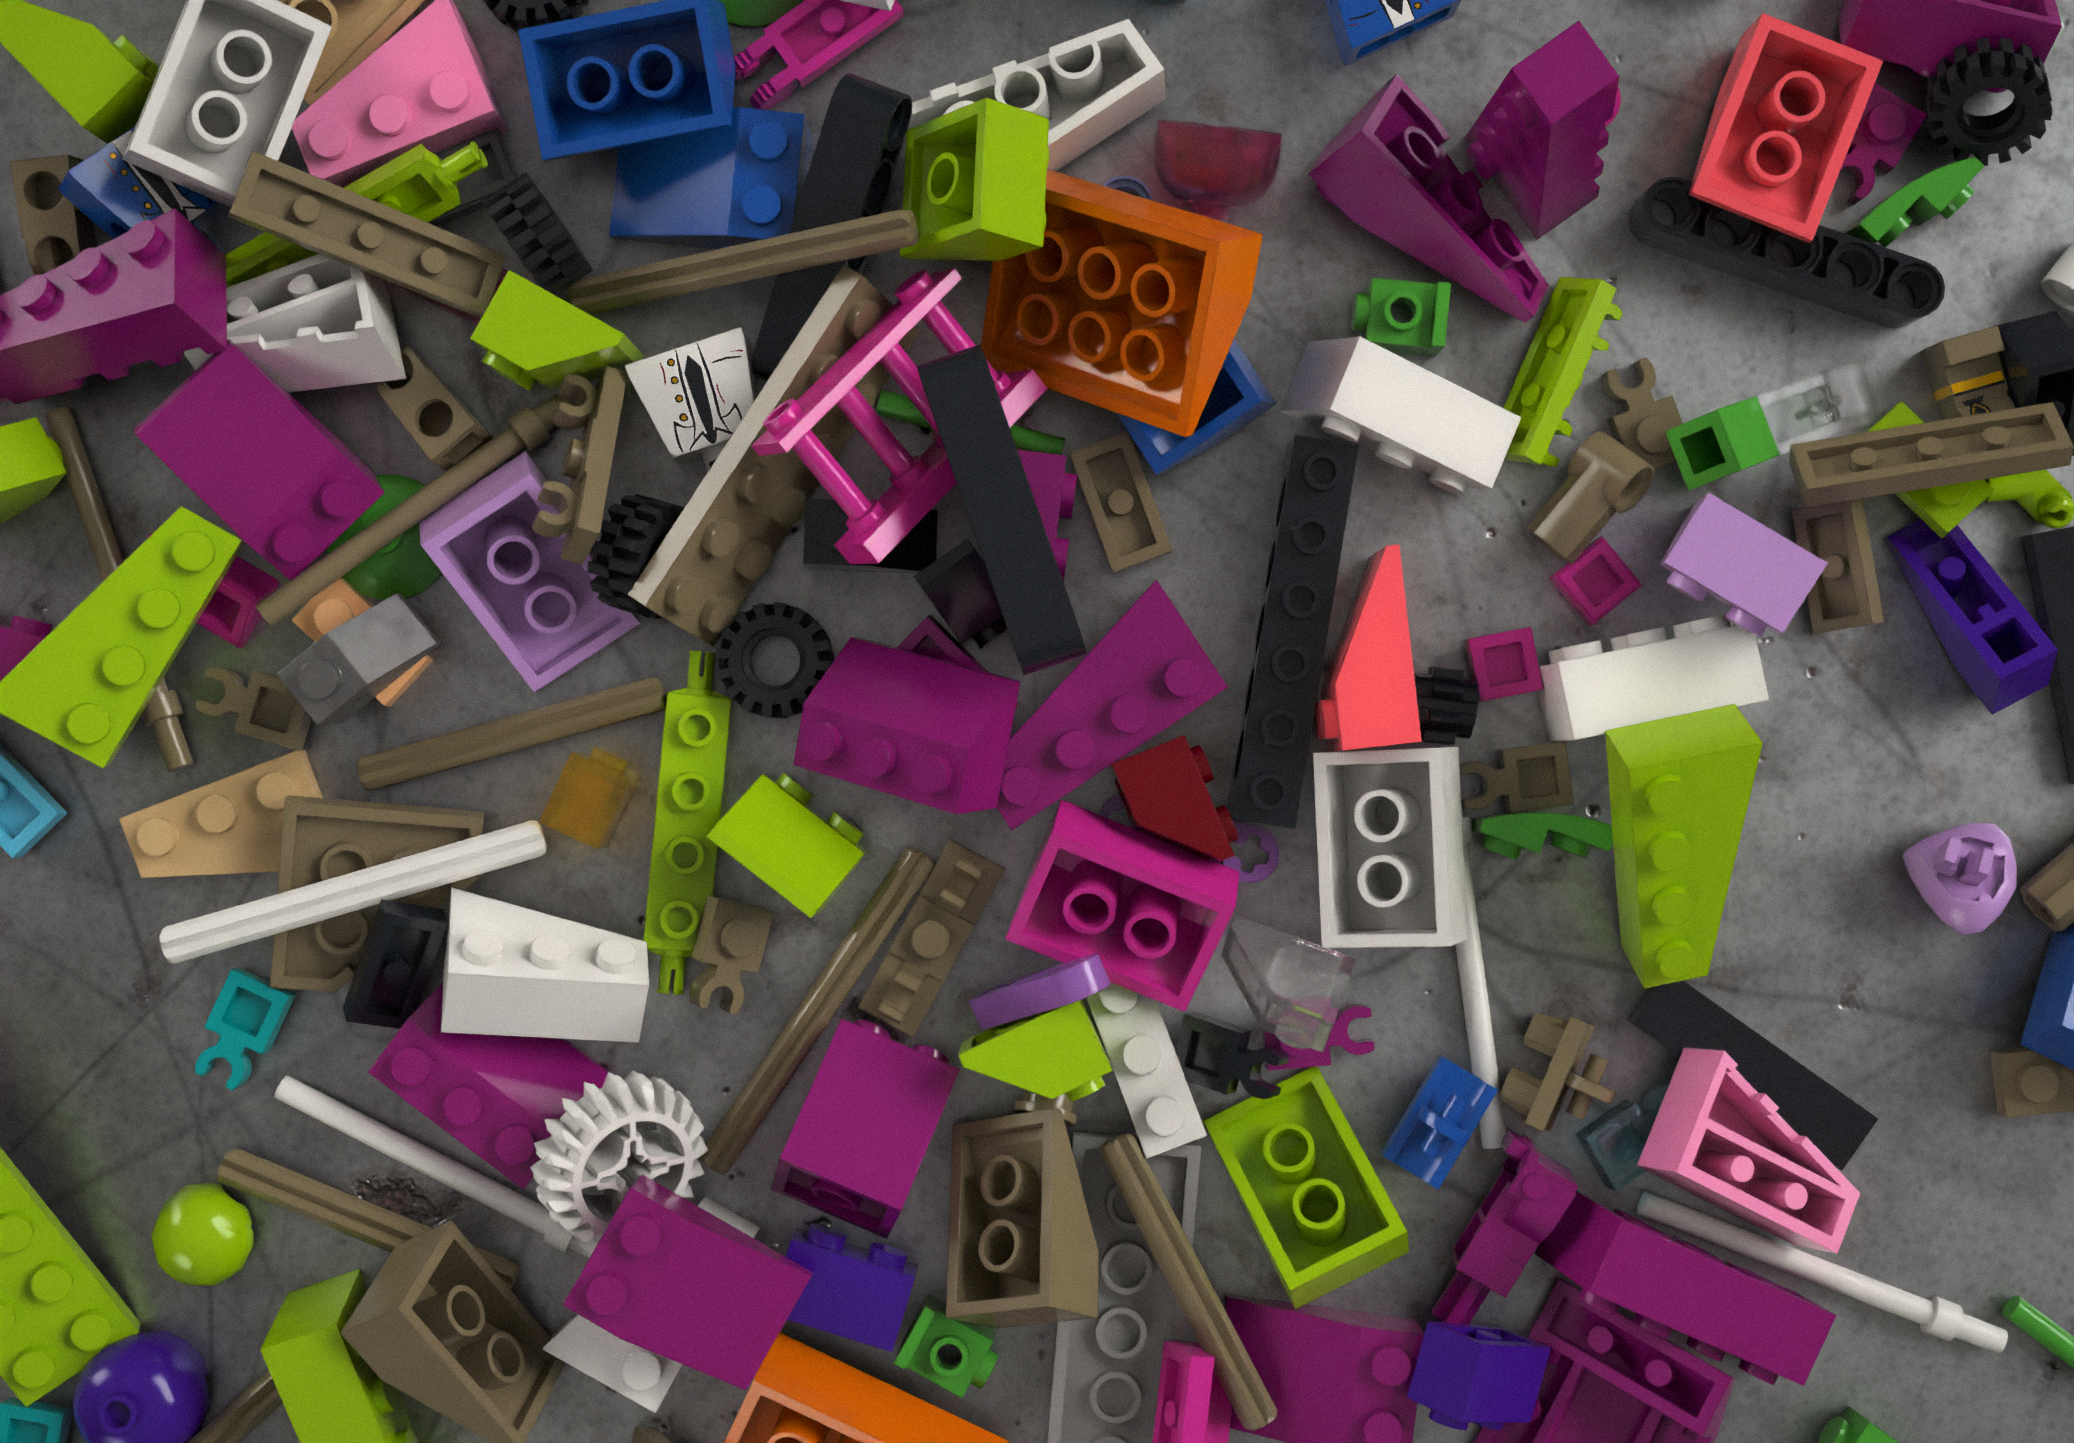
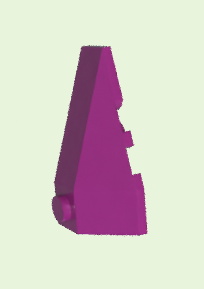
[1308,74,1549,323]

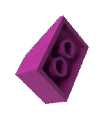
[134,339,385,581]
[563,1175,813,1390]
[1224,1294,1424,1443]

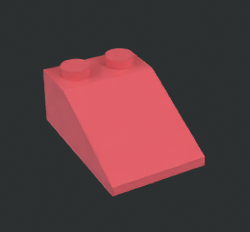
[1688,13,1883,243]
[1313,544,1422,752]

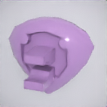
[1902,823,2017,935]

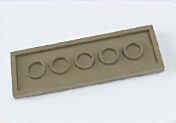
[628,265,920,647]

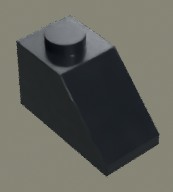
[1995,311,2074,456]
[803,499,938,574]
[914,538,1008,649]

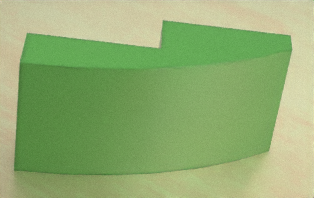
[1844,157,1984,247]
[1471,812,1613,860]

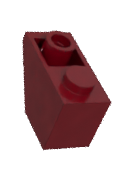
[1108,734,1239,863]

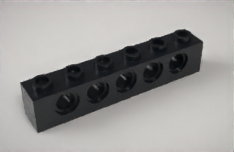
[1227,435,1359,829]

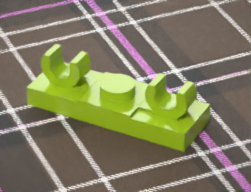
[1503,277,1623,467]

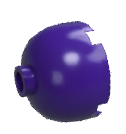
[72,1330,212,1443]

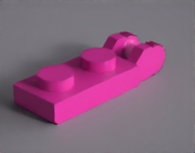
[734,0,904,110]

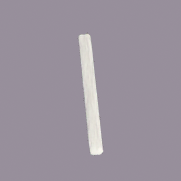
[159,820,546,964]

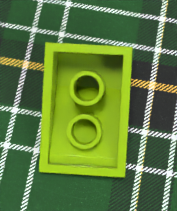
[0,0,160,144]
[1203,1066,1409,1309]

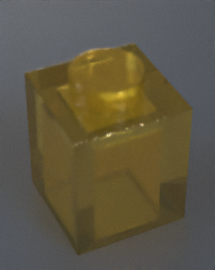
[539,746,640,849]

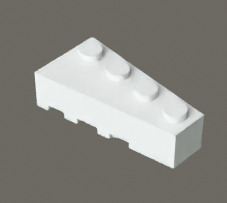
[900,19,1167,172]

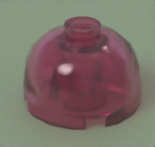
[1154,120,1283,220]

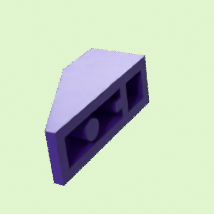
[1886,519,2058,715]

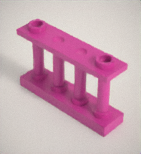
[751,268,1048,564]

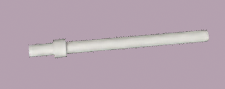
[1455,799,1506,1149]
[274,1075,598,1258]
[1636,1191,2008,1354]

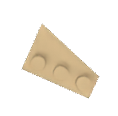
[119,750,323,878]

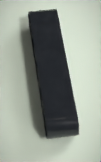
[751,73,913,381]
[1629,177,1945,329]
[916,344,1087,675]

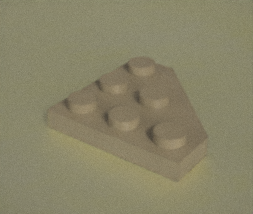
[270,795,484,992]

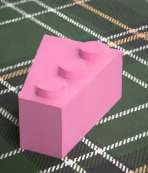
[292,0,510,188]
[1637,1048,1860,1254]

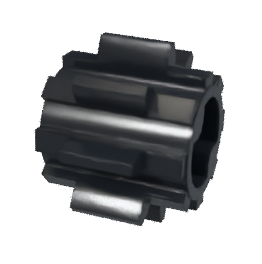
[1414,666,1479,745]

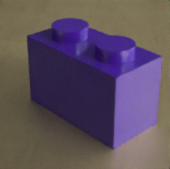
[786,1224,918,1352]
[1407,1321,1551,1430]

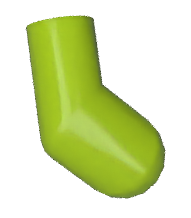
[1983,470,2074,529]

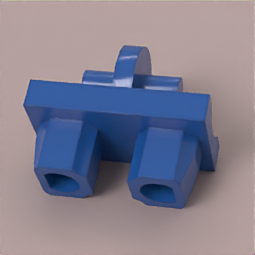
[1380,1055,1498,1190]

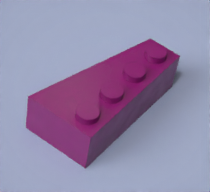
[0,208,227,405]

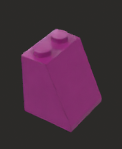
[770,1018,960,1239]

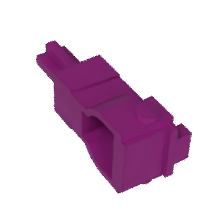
[1431,1129,1578,1324]

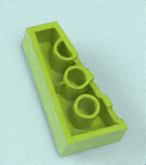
[0,506,245,768]
[1605,704,1763,989]
[260,1269,419,1443]

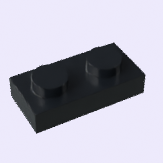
[342,899,449,1029]

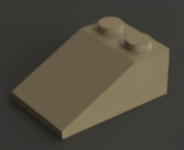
[946,1108,1099,1329]
[341,1221,566,1443]

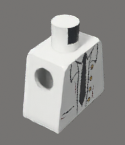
[625,327,758,473]

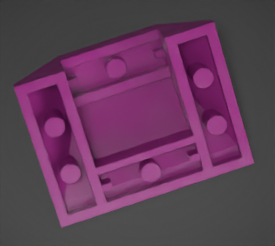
[1474,1278,1735,1443]

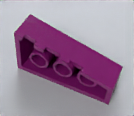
[1464,21,1620,240]
[997,579,1228,831]
[1534,1190,1836,1386]

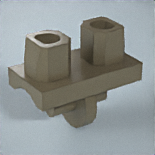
[1499,1013,1616,1132]

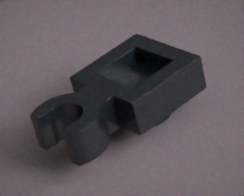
[1175,1011,1289,1099]

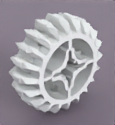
[530,1070,708,1243]

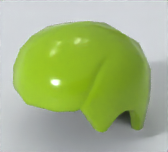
[151,1182,254,1286]

